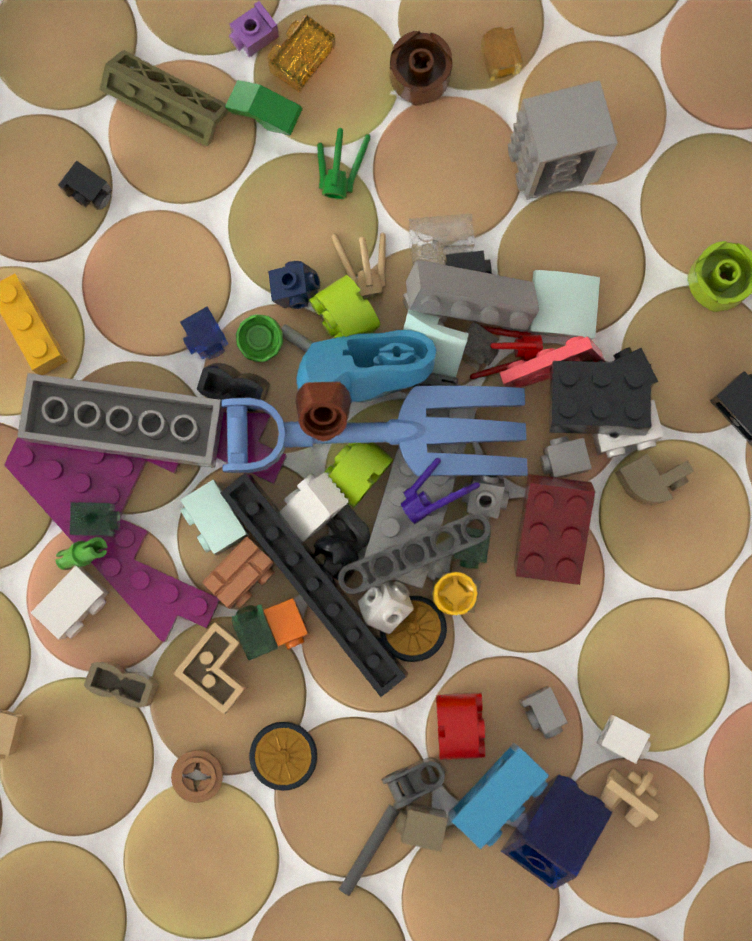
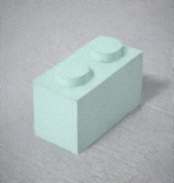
[180,480,249,555]

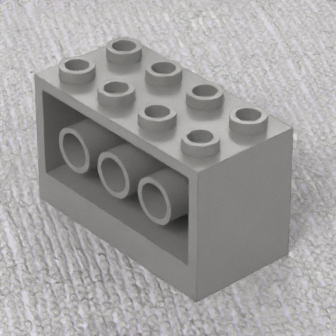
[508,80,618,200]

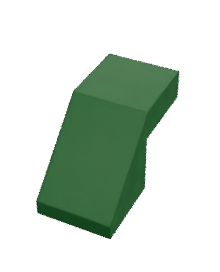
[225,80,303,136]

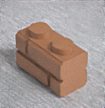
[202,536,275,609]

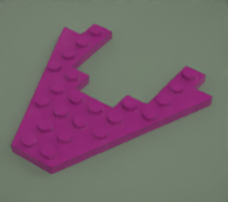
[4,412,287,642]

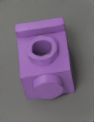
[229,1,279,57]

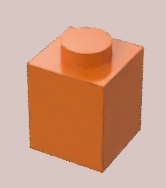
[263,598,309,650]

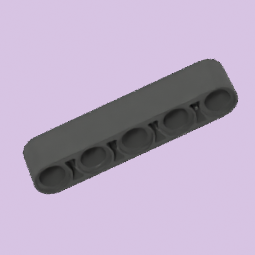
[338,513,491,594]

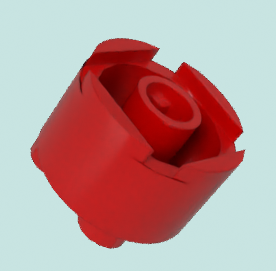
[436,692,485,760]

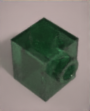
[70,502,120,537]
[453,528,491,569]
[232,604,278,661]

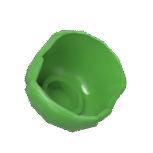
[236,314,283,362]

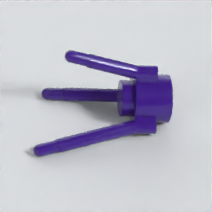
[400,458,480,524]

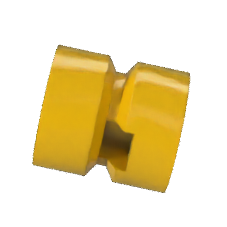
[433,572,477,616]

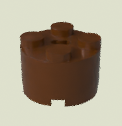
[390,31,452,106]

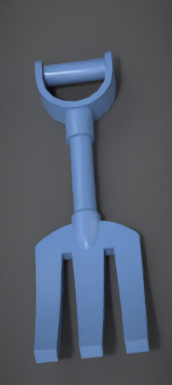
[221,386,528,477]

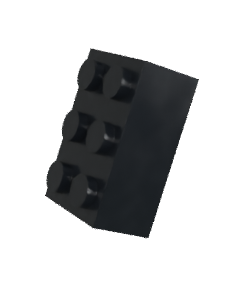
[549,361,651,436]

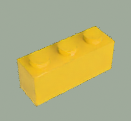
[0,273,68,375]

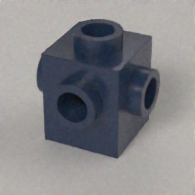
[268,261,320,309]

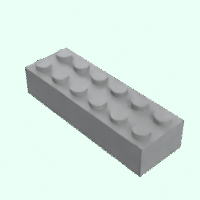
[17,373,224,468]
[364,408,477,589]

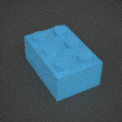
[448,743,549,849]

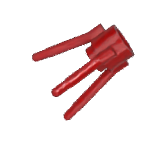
[470,325,543,380]

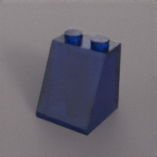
[501,774,613,890]

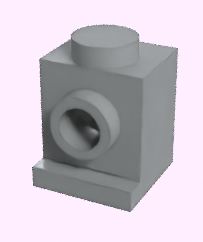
[519,686,568,739]

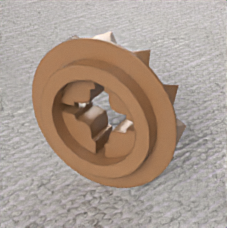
[171,750,224,803]

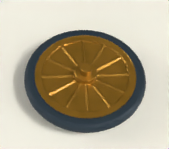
[380,596,447,662]
[249,722,317,791]

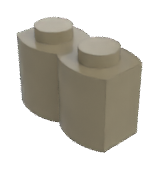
[84,662,159,708]

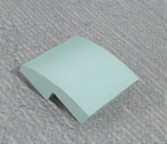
[528,270,600,340]
[403,310,468,377]

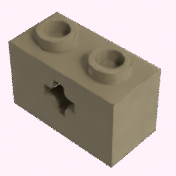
[396,803,448,852]

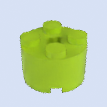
[687,241,752,312]
[309,275,381,338]
[325,443,394,508]

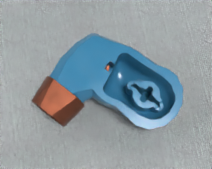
[295,330,437,441]

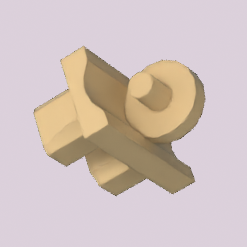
[600,767,660,828]

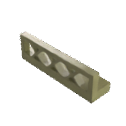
[100,50,229,146]

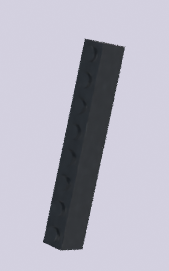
[220,473,408,697]

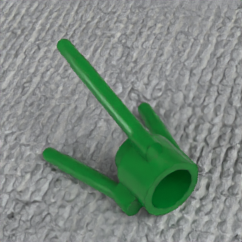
[317,128,371,199]

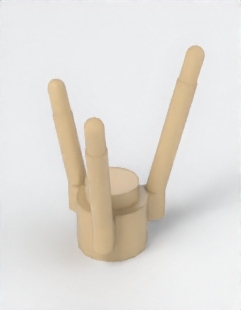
[331,233,386,298]

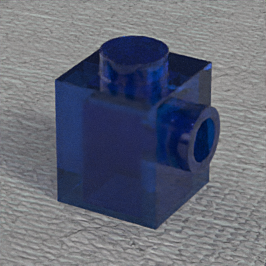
[180,306,229,360]

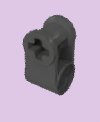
[381,757,445,809]

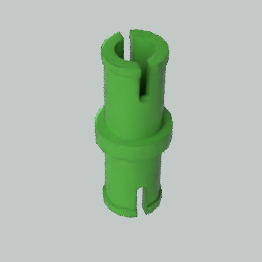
[55,537,107,570]

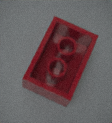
[514,474,595,585]

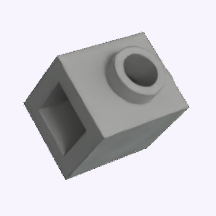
[540,436,592,478]

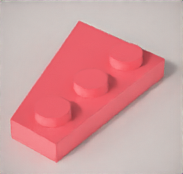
[500,336,605,388]

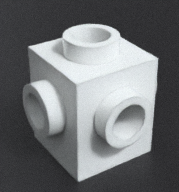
[358,580,414,634]

